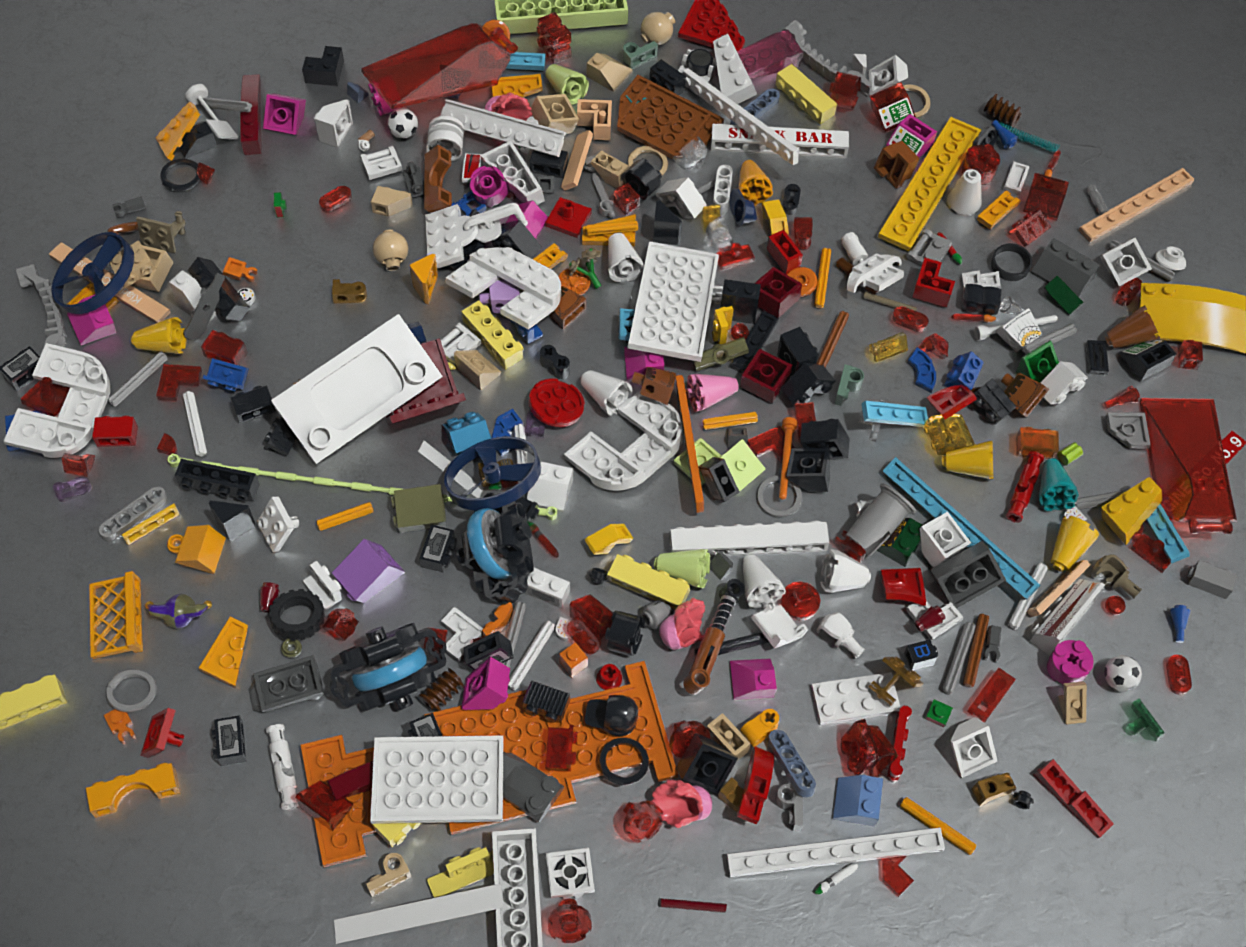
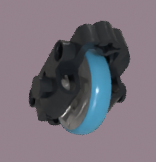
[456,492,534,603]
[329,623,447,712]

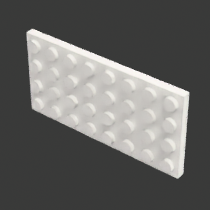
[628,241,719,362]

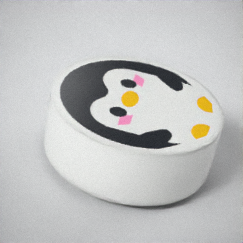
[238,288,255,306]

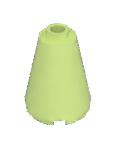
[545,64,589,105]
[654,549,710,589]

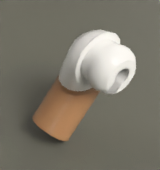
[358,130,375,151]

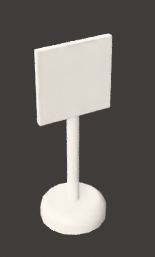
[185,84,239,139]

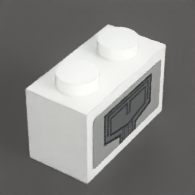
[526,568,570,609]

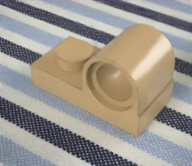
[366,853,412,897]

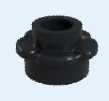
[589,568,608,584]
[1013,790,1034,810]

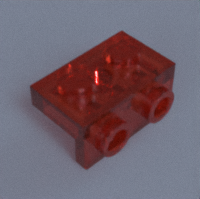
[545,725,578,772]

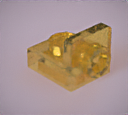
[702,205,723,234]

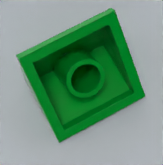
[1016,340,1059,383]

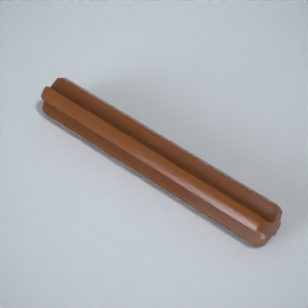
[817,311,849,368]
[963,614,989,688]

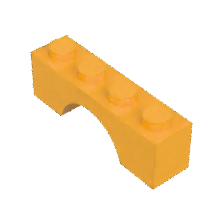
[86,763,180,818]

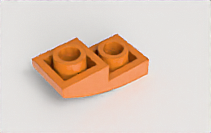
[482,602,513,638]

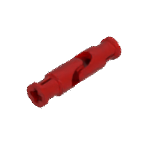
[1005,451,1044,523]

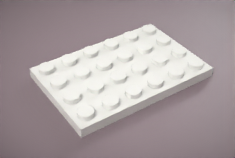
[370,736,504,824]

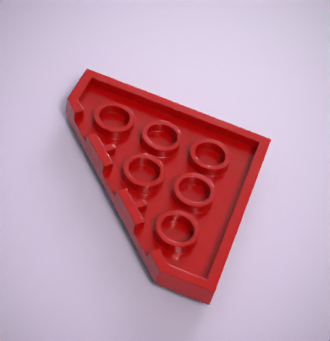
[678,0,745,56]

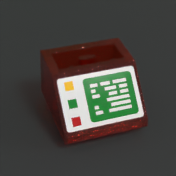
[870,82,916,132]

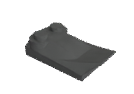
[248,655,324,712]
[503,752,564,823]

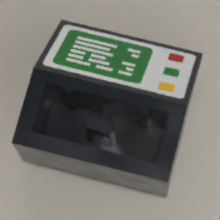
[1119,339,1177,381]

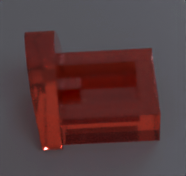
[62,453,95,477]

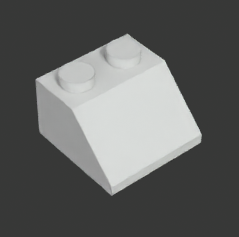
[314,100,353,148]
[1099,238,1152,286]
[527,461,573,512]

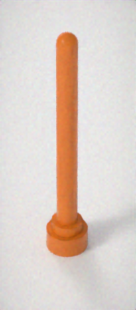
[779,417,797,500]

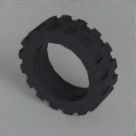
[269,589,325,641]

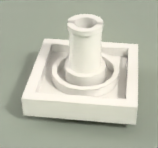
[257,496,299,552]

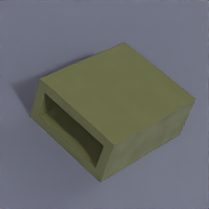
[391,484,447,533]

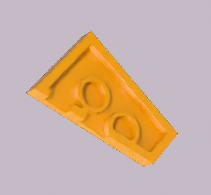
[491,74,542,98]
[199,616,248,688]

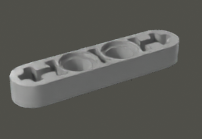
[99,487,167,541]

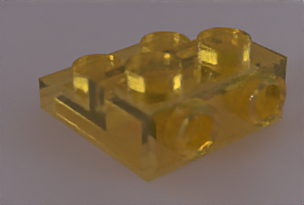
[924,414,975,455]

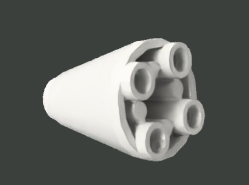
[742,554,786,609]

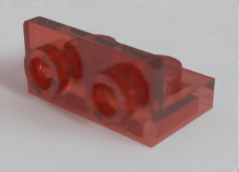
[1008,210,1051,247]

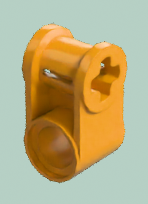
[740,709,779,747]

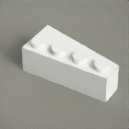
[713,34,757,104]
[480,141,545,205]

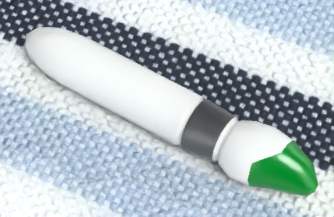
[815,863,858,894]

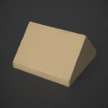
[454,350,501,390]

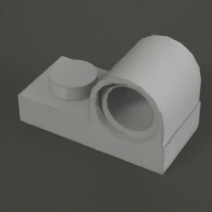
[775,784,803,831]

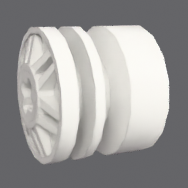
[426,116,464,162]

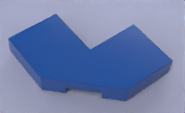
[491,408,523,457]

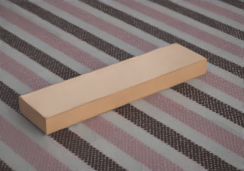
[561,130,593,191]
[1027,560,1090,617]

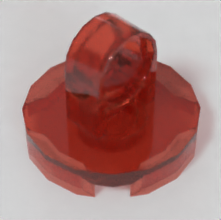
[780,582,821,621]
[669,720,711,758]
[623,801,663,843]
[548,898,592,943]

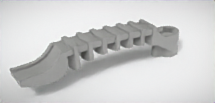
[781,20,872,97]
[16,264,67,347]

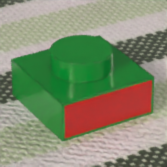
[274,192,287,218]
[925,699,953,728]

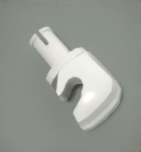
[817,612,865,658]

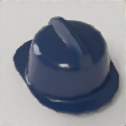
[729,188,757,228]

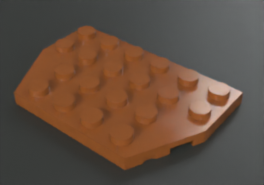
[617,75,724,160]

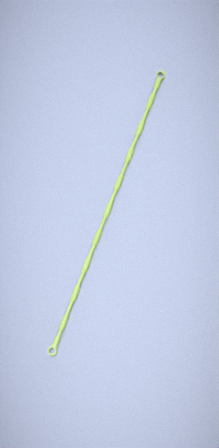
[167,454,557,520]

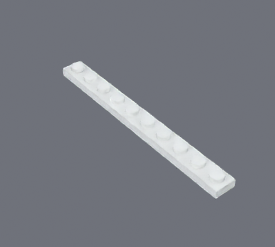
[683,68,799,165]
[727,828,945,878]

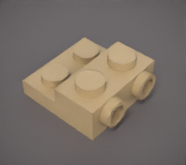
[109,240,157,288]

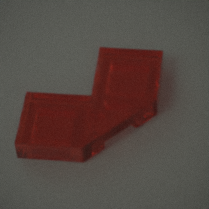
[881,855,914,897]

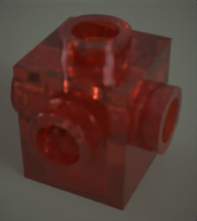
[322,608,359,641]

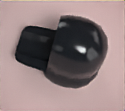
[585,695,638,737]

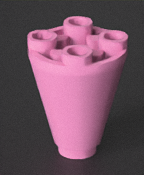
[685,374,739,412]

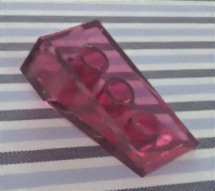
[737,30,804,79]

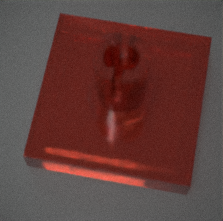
[21,377,70,417]

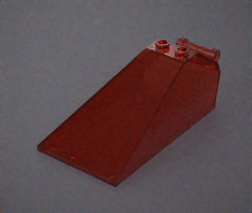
[361,23,518,109]
[1139,398,1238,534]

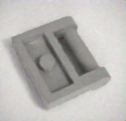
[906,229,952,266]

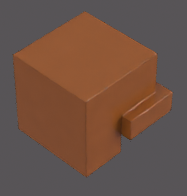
[873,141,920,189]

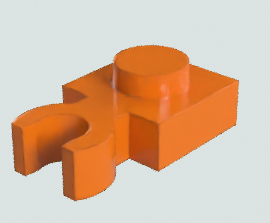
[223,257,257,282]
[104,709,136,745]

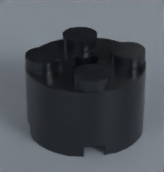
[620,158,662,201]
[605,610,645,656]

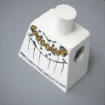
[996,308,1042,352]

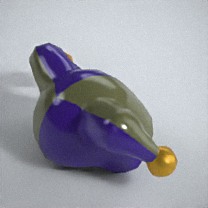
[145,594,212,629]

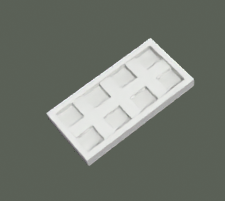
[811,672,900,725]

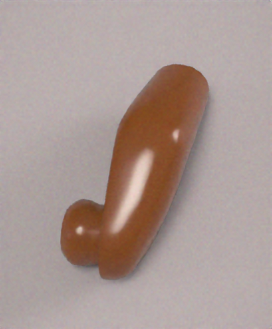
[107,221,139,234]

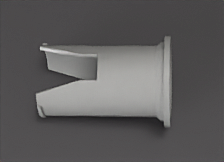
[846,483,917,557]

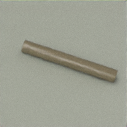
[863,292,917,314]

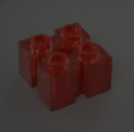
[537,12,572,64]

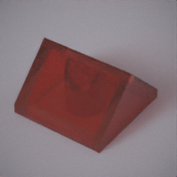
[569,594,613,641]
[295,780,354,831]

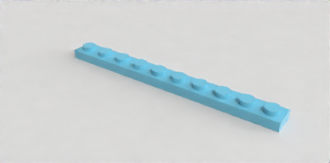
[883,457,1040,600]

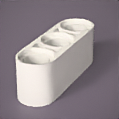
[713,165,733,215]

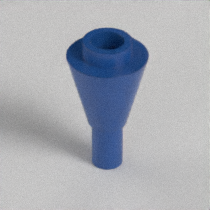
[991,120,1018,148]
[1170,605,1191,643]

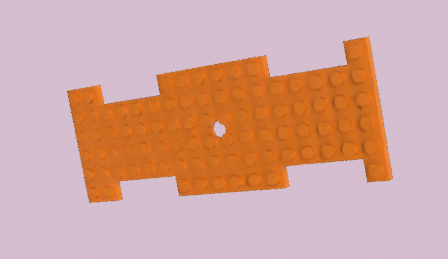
[301,661,678,868]

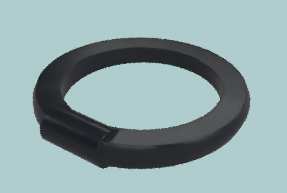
[160,159,202,191]
[599,738,649,786]

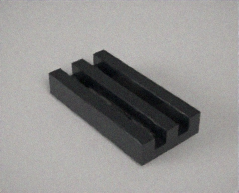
[1086,340,1109,375]

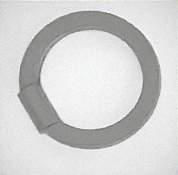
[757,476,802,517]
[106,670,157,712]

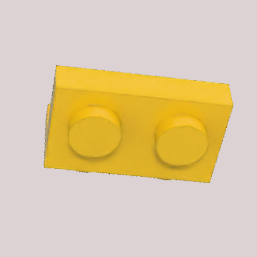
[712,306,733,344]

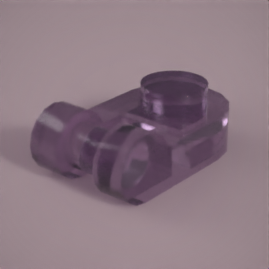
[525,409,546,437]
[53,476,91,502]

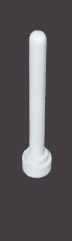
[974,315,1058,341]

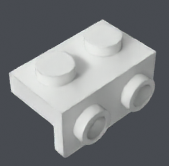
[303,561,342,610]

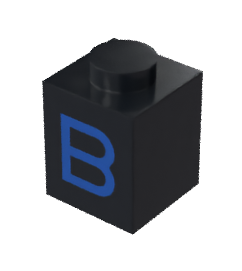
[904,639,938,671]

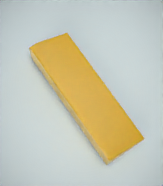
[121,503,179,545]

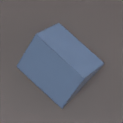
[347,82,369,103]

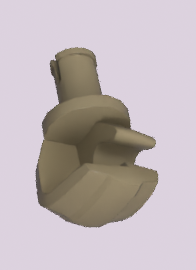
[1091,554,1142,599]

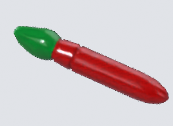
[937,232,962,264]

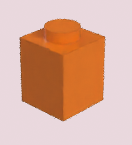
[559,642,588,678]

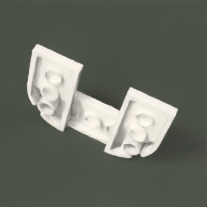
[445,247,561,330]
[4,343,111,458]
[564,391,683,491]

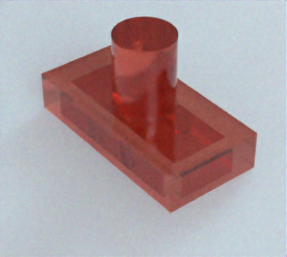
[715,243,755,271]
[1131,534,1171,573]

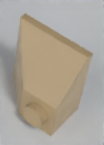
[587,53,633,92]

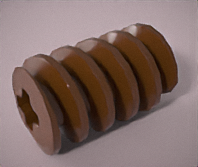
[984,94,1022,128]
[418,668,464,711]

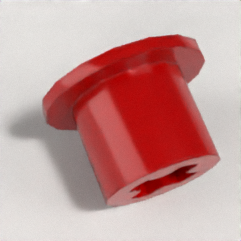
[596,664,622,690]

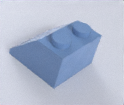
[833,775,883,827]

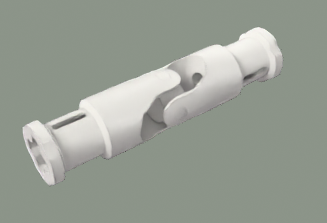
[266,724,300,810]

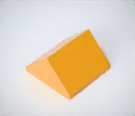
[410,254,438,304]
[175,525,226,574]

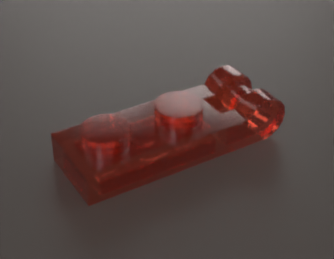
[967,668,1016,723]

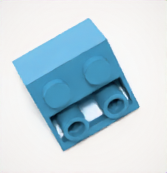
[442,412,491,453]

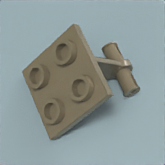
[136,211,186,253]

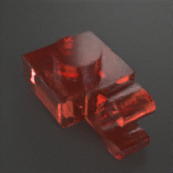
[835,530,866,563]

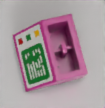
[886,114,937,158]

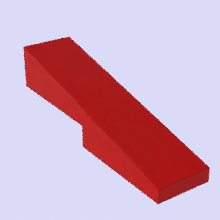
[1033,759,1114,838]

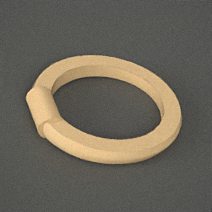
[891,85,931,118]
[628,146,668,176]

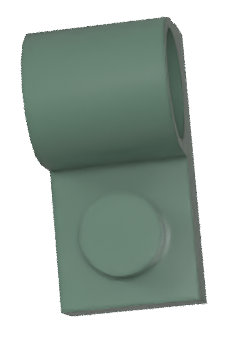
[623,41,658,69]
[835,364,864,406]

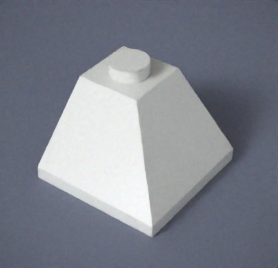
[868,55,908,97]
[920,512,971,568]
[951,717,998,778]

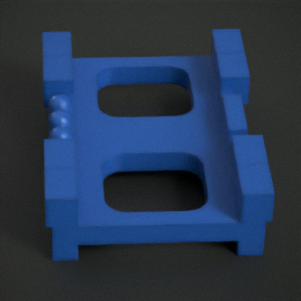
[452,191,486,216]

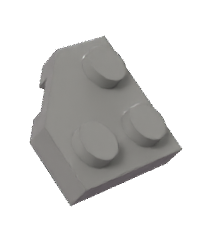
[1106,412,1151,449]

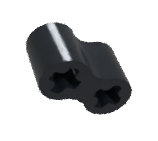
[540,345,570,379]

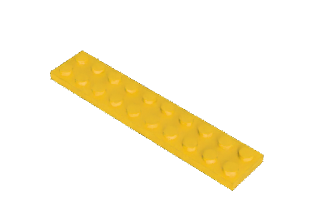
[878,117,981,251]

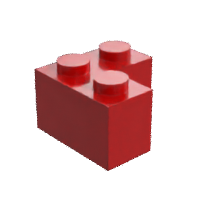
[912,258,955,307]

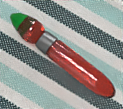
[529,522,559,557]

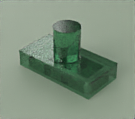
[1127,698,1165,741]

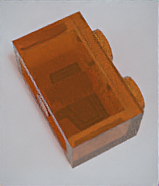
[1016,427,1059,459]

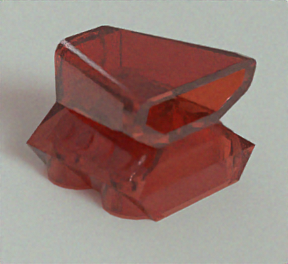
[841,719,898,778]

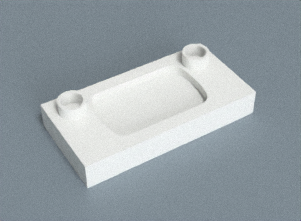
[271,314,443,464]

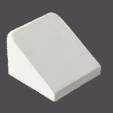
[851,54,867,76]

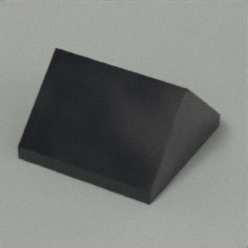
[653,200,682,245]
[209,500,255,542]

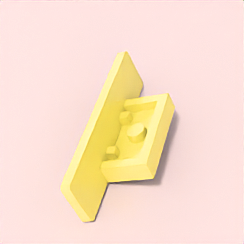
[427,847,494,898]

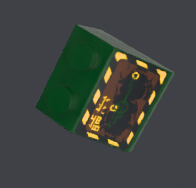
[876,518,923,567]

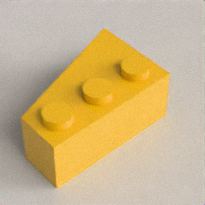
[1101,477,1162,545]

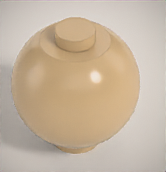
[640,12,676,46]
[373,230,409,271]

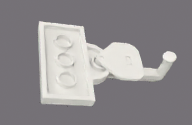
[425,203,528,269]

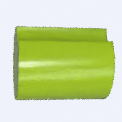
[1057,442,1083,466]

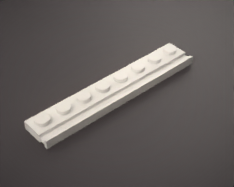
[440,99,567,157]

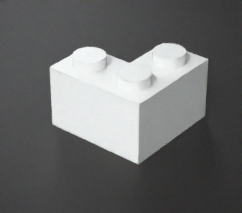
[655,177,707,220]
[1041,361,1088,404]

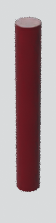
[661,898,727,913]

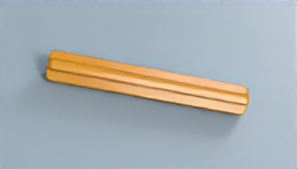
[814,248,831,309]
[900,797,977,855]

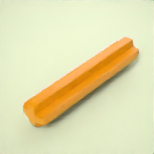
[586,220,638,235]
[702,412,758,430]
[316,502,374,531]

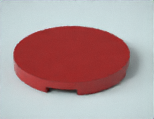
[528,378,585,427]

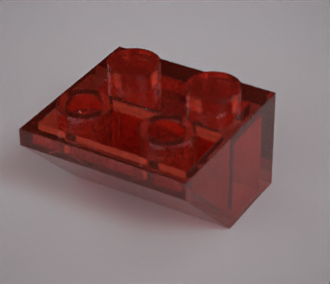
[1023,173,1069,221]

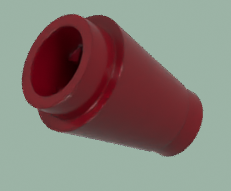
[260,582,280,613]
[914,605,946,632]

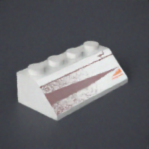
[1030,579,1105,656]

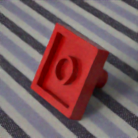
[545,197,592,238]
[140,708,184,758]

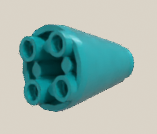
[1039,458,1079,511]

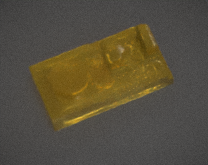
[869,332,908,363]

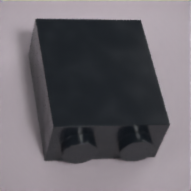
[720,279,761,324]

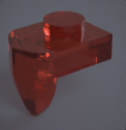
[918,333,949,359]

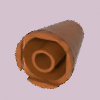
[1105,305,1160,349]

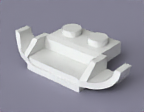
[847,254,904,293]

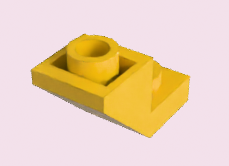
[761,199,789,236]
[585,524,633,555]

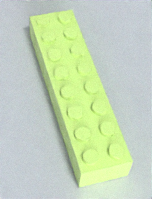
[494,0,628,34]

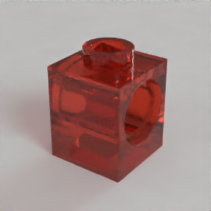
[613,183,640,215]
[1178,340,1203,370]

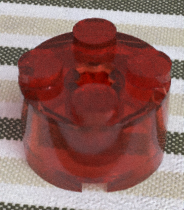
[829,72,861,110]
[962,144,1000,185]

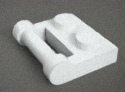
[360,146,402,180]
[441,323,481,365]

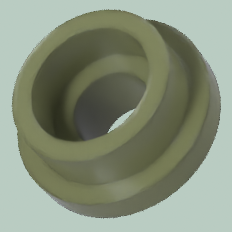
[281,639,302,658]

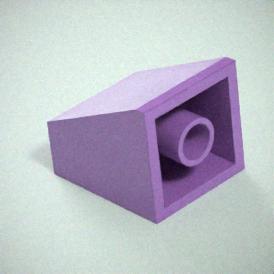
[332,539,405,603]

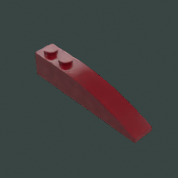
[240,74,262,155]

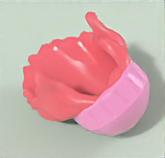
[485,93,532,121]
[659,598,705,650]
[651,780,712,828]

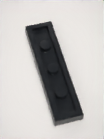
[731,311,779,373]

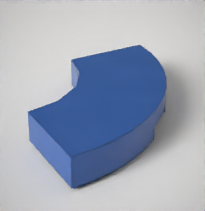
[907,347,936,393]

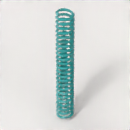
[998,121,1060,154]

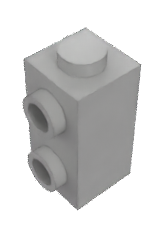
[1187,560,1237,599]

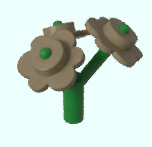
[568,248,602,289]

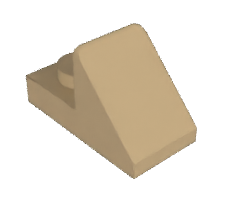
[1058,681,1087,725]

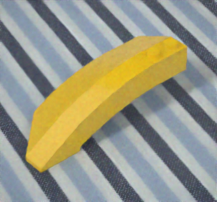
[1139,283,1246,354]

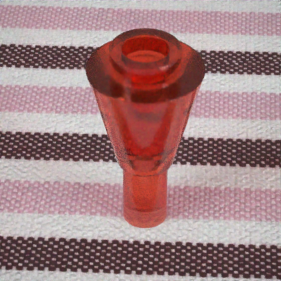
[1104,386,1140,409]

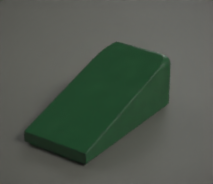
[1044,276,1084,315]

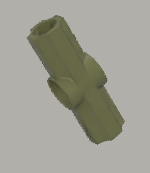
[693,337,749,371]

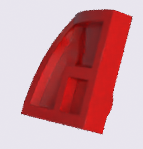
[926,385,977,420]
[881,568,926,606]

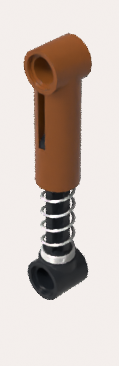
[683,579,745,695]

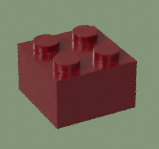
[755,267,802,318]
[740,349,792,404]

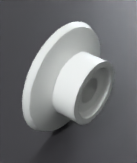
[1155,246,1186,270]

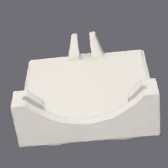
[751,603,808,648]

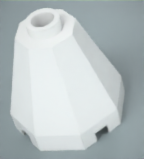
[821,549,871,593]

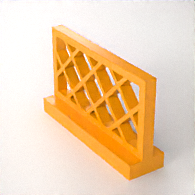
[89,571,143,659]

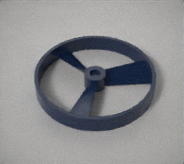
[52,232,134,314]
[444,436,541,511]

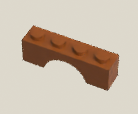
[424,145,452,213]

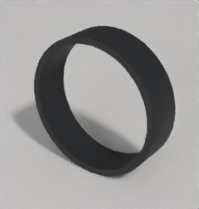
[991,243,1032,281]

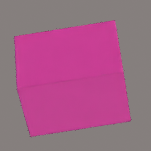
[506,200,548,239]

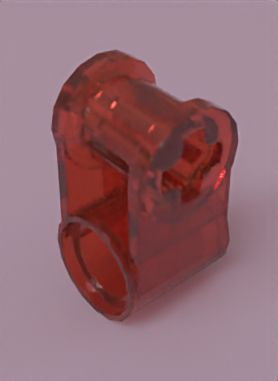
[794,217,813,250]

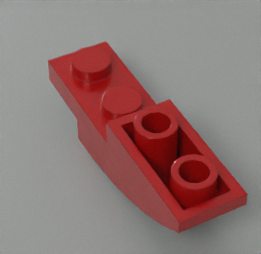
[736,746,774,824]

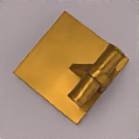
[869,657,923,706]

